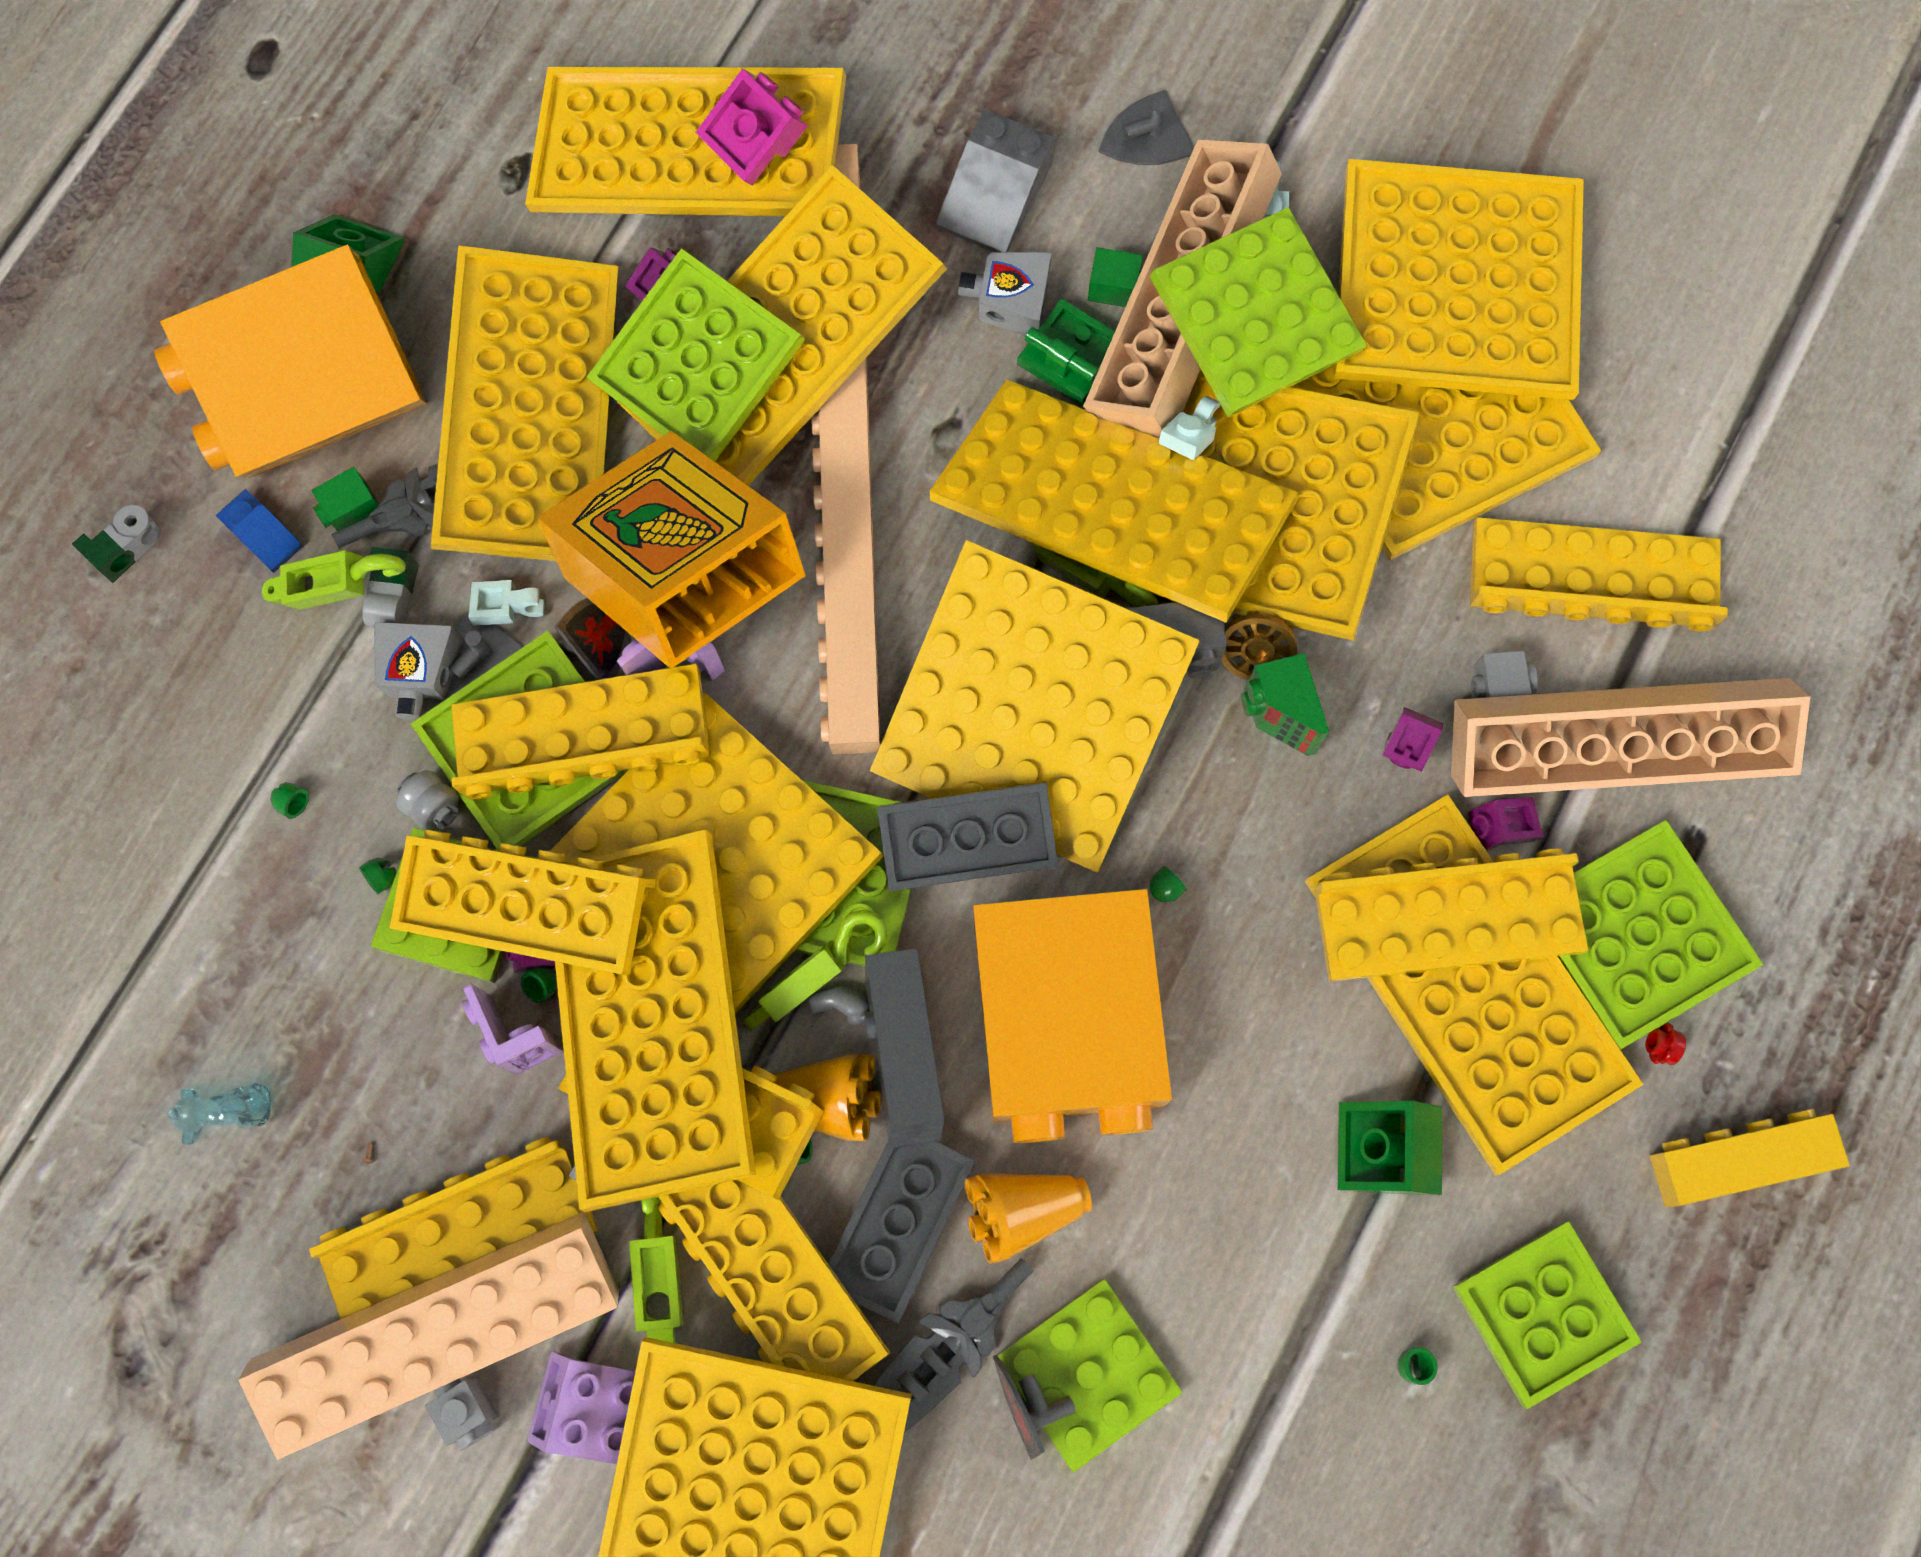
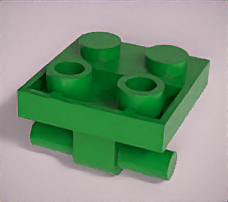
[1017,298,1115,405]

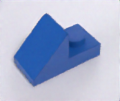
[215,488,303,573]

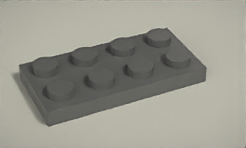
[877,782,1058,892]
[829,1141,976,1324]

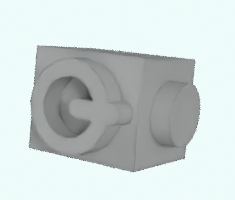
[1471,651,1538,698]
[425,1377,499,1451]

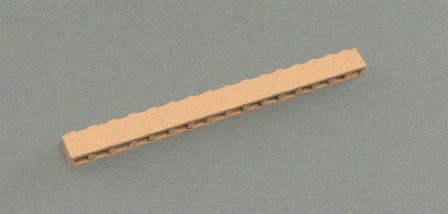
[812,144,881,755]

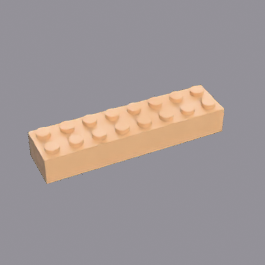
[1083,139,1282,438]
[1451,678,1811,797]
[238,1212,620,1460]

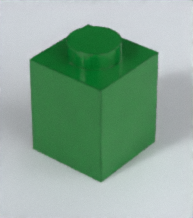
[1088,247,1143,307]
[311,466,379,531]

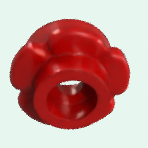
[1645,1023,1686,1065]

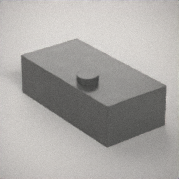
[864,948,944,1148]

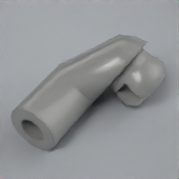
[808,985,869,1026]

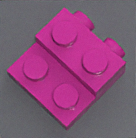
[695,68,808,185]

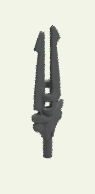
[331,463,438,549]
[872,1258,1033,1433]

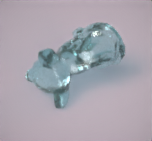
[167,1083,272,1145]

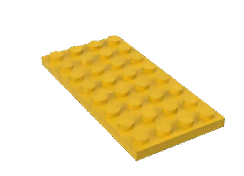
[525,67,846,216]
[617,165,947,486]
[431,245,618,561]
[929,379,1298,623]
[1305,794,1644,1176]
[555,829,756,1212]

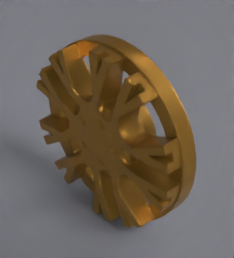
[1221,611,1297,680]

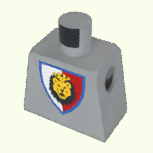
[958,252,1051,335]
[374,622,464,720]

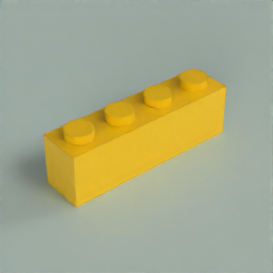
[1649,1109,1850,1207]

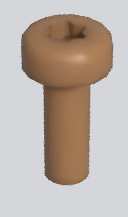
[362,1143,374,1164]

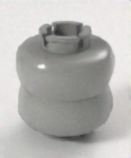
[396,770,459,831]

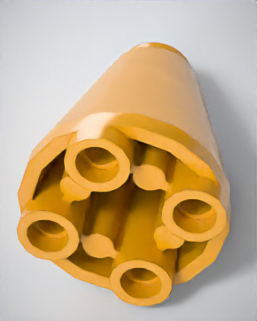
[774,1054,881,1141]
[965,1173,1092,1264]

